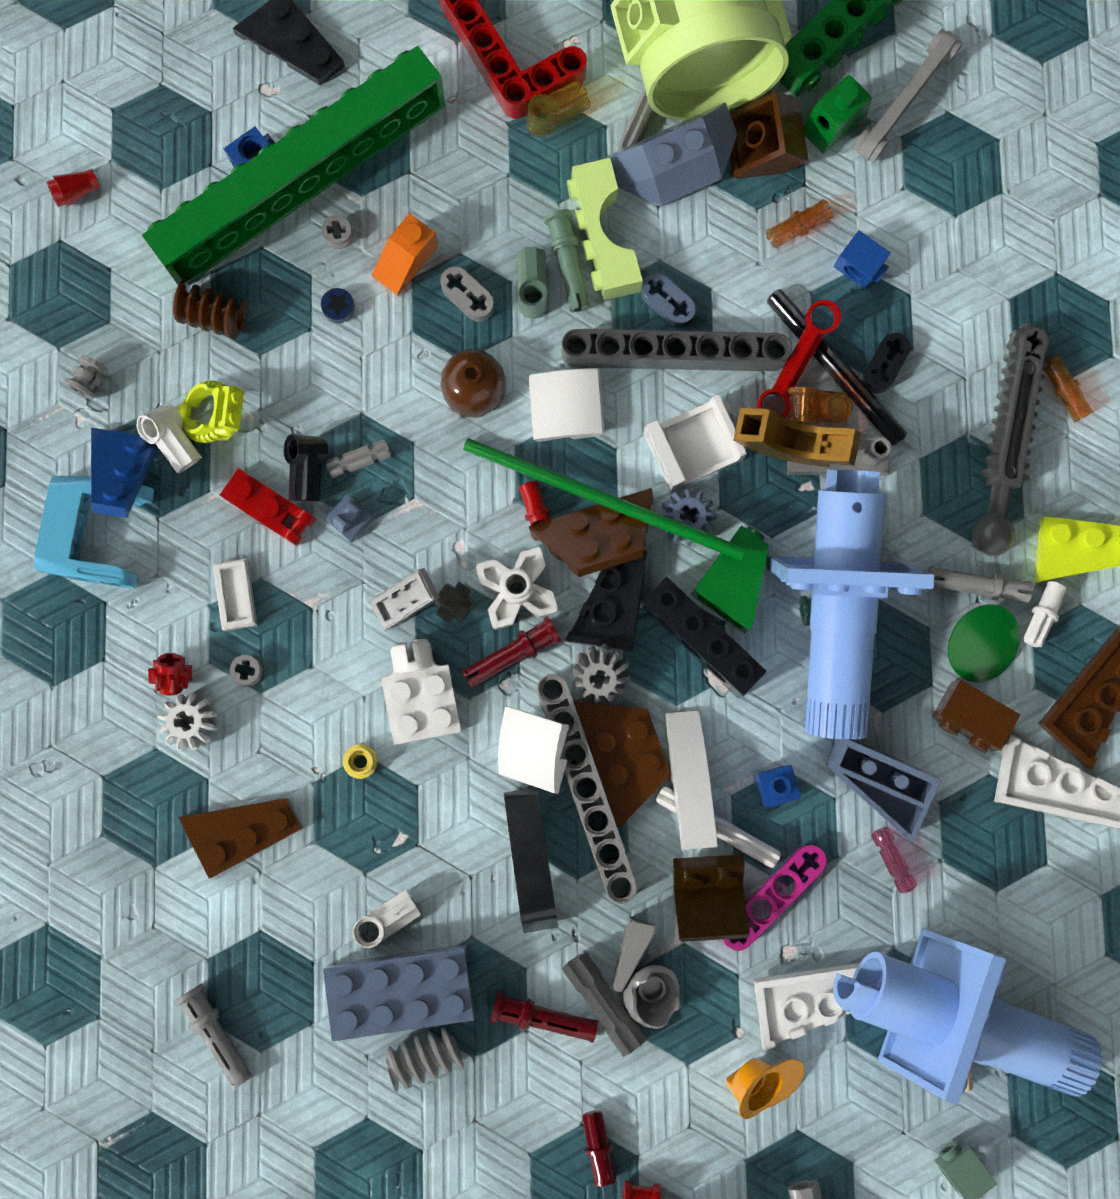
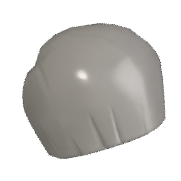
[623,965,680,1029]

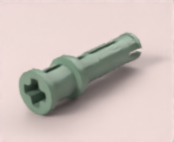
[543,209,591,313]

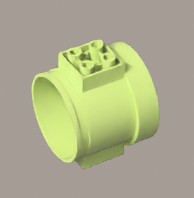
[610,0,792,120]

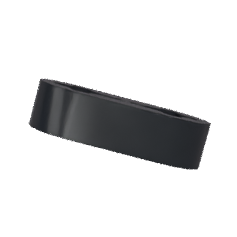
[862,333,910,394]

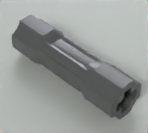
[562,951,647,1057]

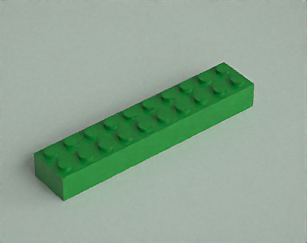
[142,46,446,285]

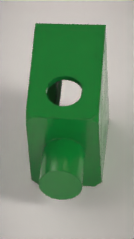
[804,75,872,154]

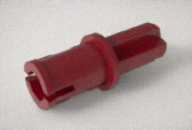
[582,1110,616,1187]

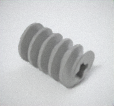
[386,1027,464,1092]

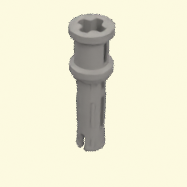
[174,983,253,1089]

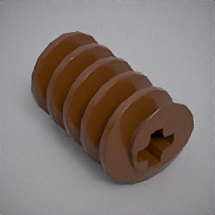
[173,281,249,339]

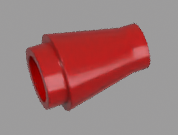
[46,169,100,207]

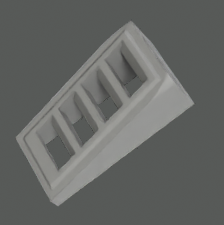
[611,918,657,992]

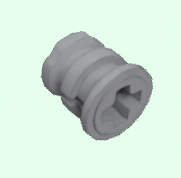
[64,355,109,399]

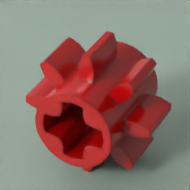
[148,653,192,696]

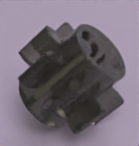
[433,581,476,624]

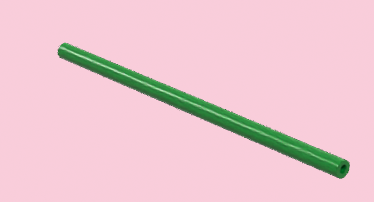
[463,438,747,561]

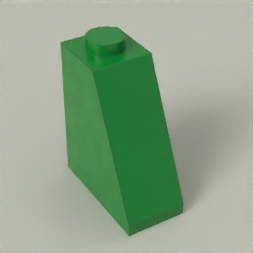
[691,525,769,634]

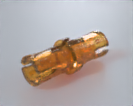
[766,199,833,248]
[1042,355,1094,422]

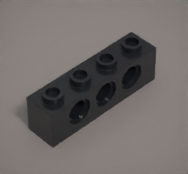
[640,576,767,698]

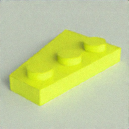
[1034,516,1120,584]

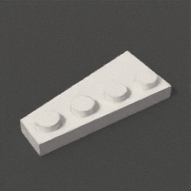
[994,735,1120,829]

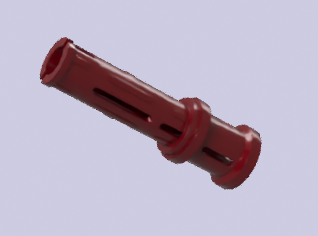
[461,616,563,689]
[490,991,598,1043]

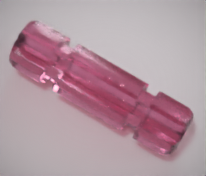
[871,827,917,893]

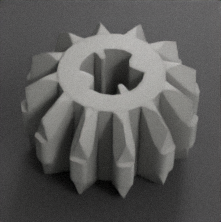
[572,643,630,704]

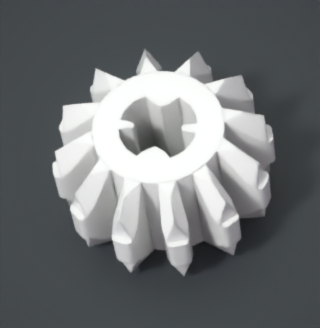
[158,693,218,751]

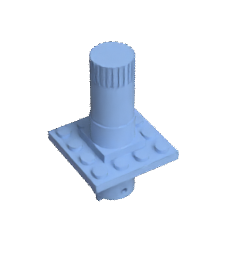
[767,469,934,739]
[834,928,1102,1105]

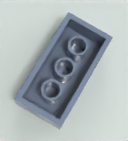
[323,944,476,1042]

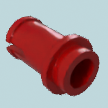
[518,481,551,525]

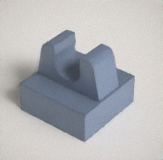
[325,494,373,542]

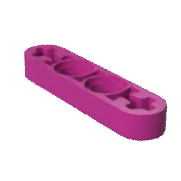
[722,845,827,951]

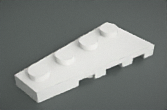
[753,963,860,1051]

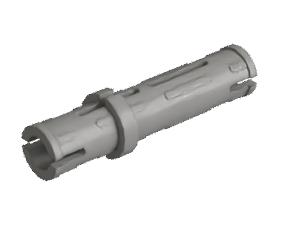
[928,566,1033,603]

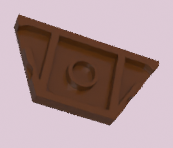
[529,488,654,577]
[574,701,671,827]

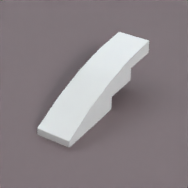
[665,711,718,850]

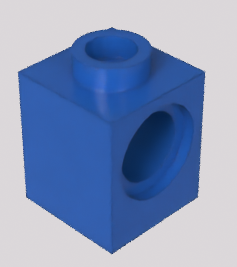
[223,126,275,167]
[833,230,891,289]
[752,765,801,808]

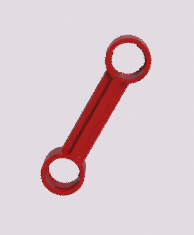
[756,300,841,418]

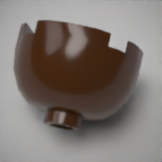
[440,349,506,418]

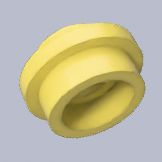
[343,744,378,779]

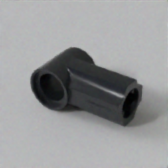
[283,434,328,502]

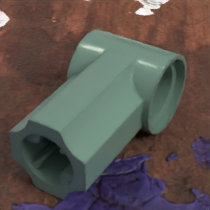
[517,247,548,319]

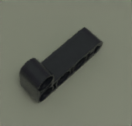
[504,787,558,933]

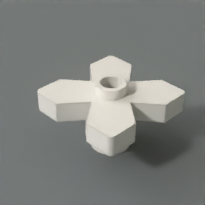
[476,547,558,630]

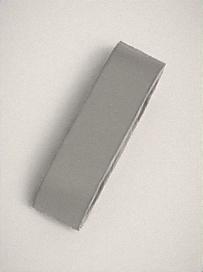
[440,267,494,322]

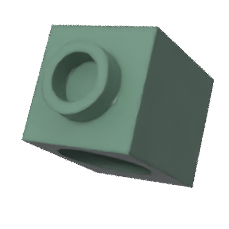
[934,1140,997,1199]

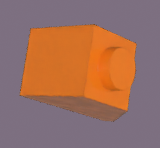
[372,213,438,296]

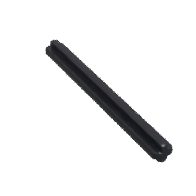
[767,289,907,446]

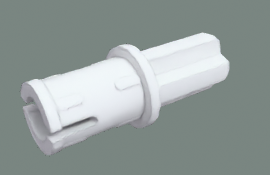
[1024,581,1068,648]

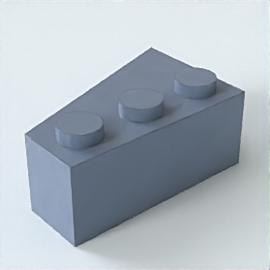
[825,739,942,844]

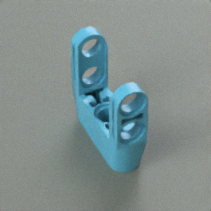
[34,476,155,589]

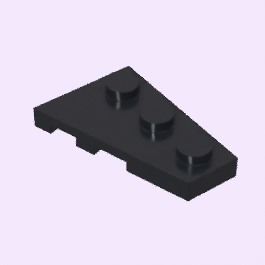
[233,0,345,85]
[565,550,648,652]

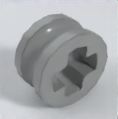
[322,215,353,249]
[230,655,263,686]

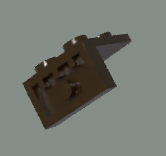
[673,854,750,942]

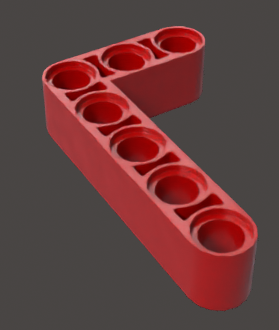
[439,0,587,119]

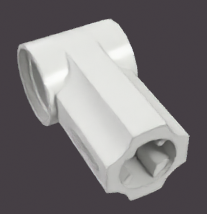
[136,404,202,473]
[352,889,422,948]

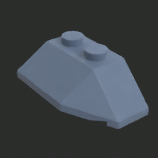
[606,102,737,206]

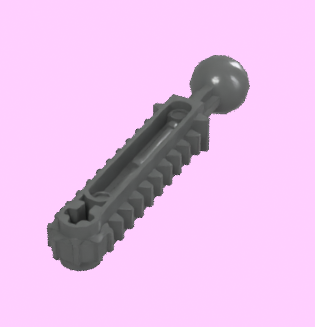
[972,323,1050,556]

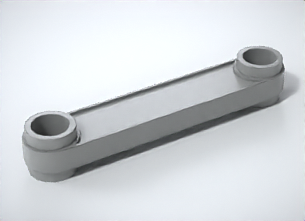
[853,28,963,163]

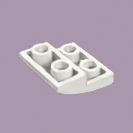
[529,368,605,442]
[498,707,569,794]

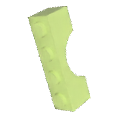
[567,158,643,301]

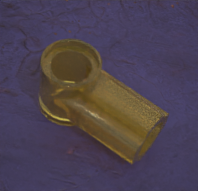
[526,81,591,137]

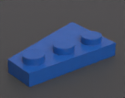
[91,428,158,518]

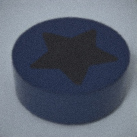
[321,288,355,323]

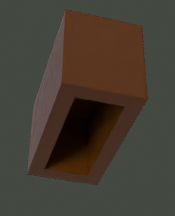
[932,680,1020,753]

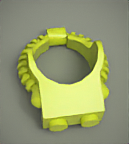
[178,380,244,443]

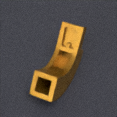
[733,408,861,467]

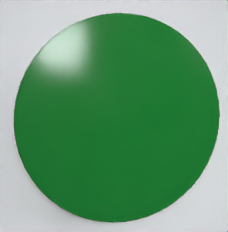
[948,604,1020,683]

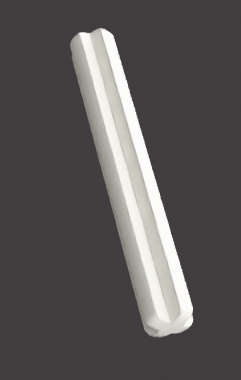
[656,787,781,868]

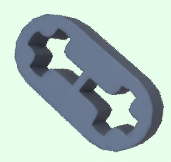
[641,273,696,328]

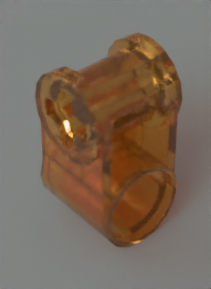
[787,387,853,424]

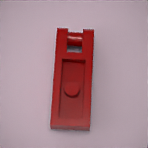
[219,468,316,547]

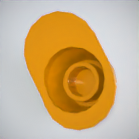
[726,1058,805,1119]

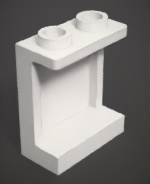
[643,394,748,493]

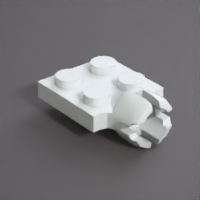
[381,639,461,745]

